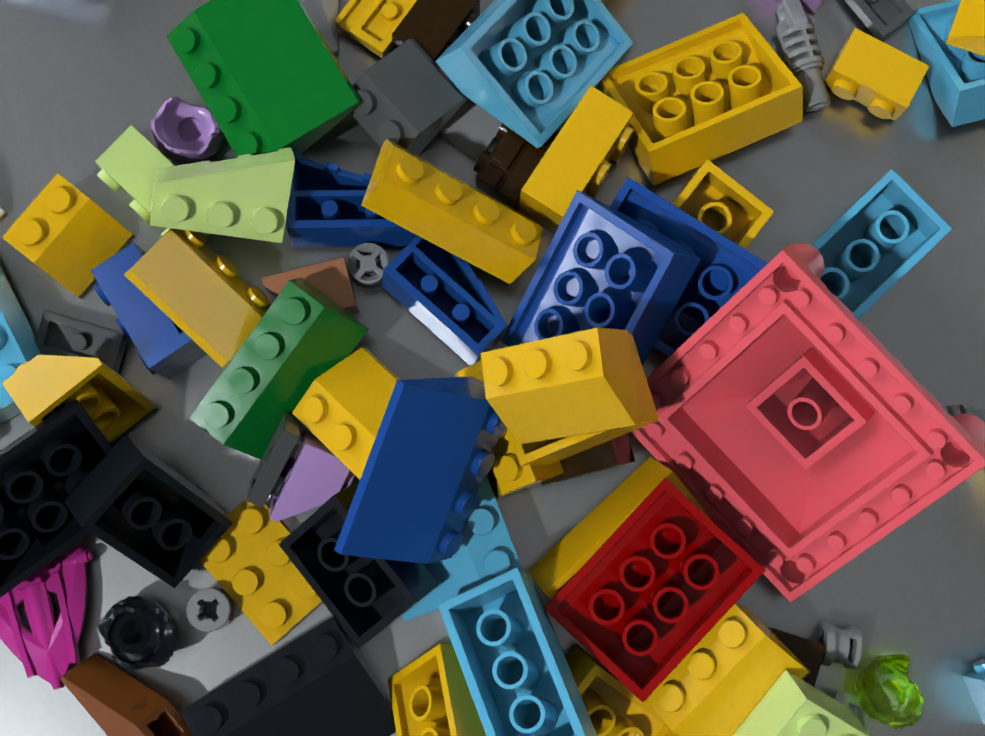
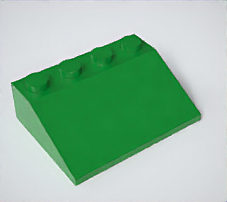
[166,0,363,158]

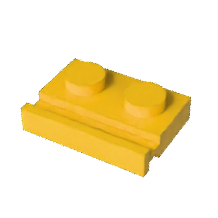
[334,0,417,58]

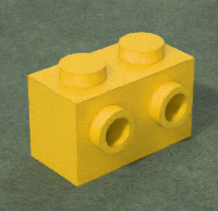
[824,28,929,121]

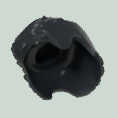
[98,596,177,671]

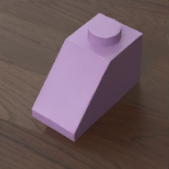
[269,429,355,522]

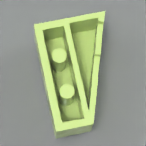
[95,125,209,238]
[150,147,295,243]

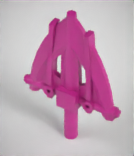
[0,545,93,690]

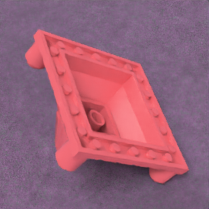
[631,242,985,603]

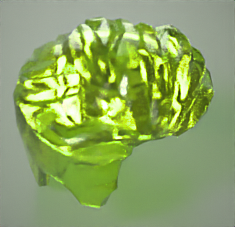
[854,654,924,729]

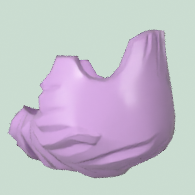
[151,97,223,164]

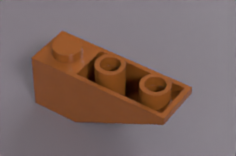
[60,653,193,736]

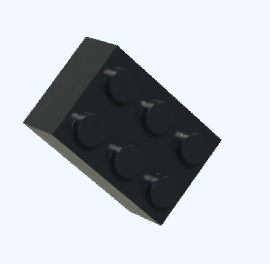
[64,434,233,589]
[279,482,440,649]

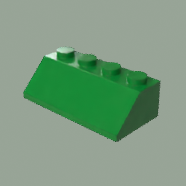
[189,277,369,460]

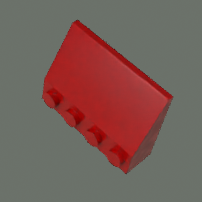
[544,478,766,702]

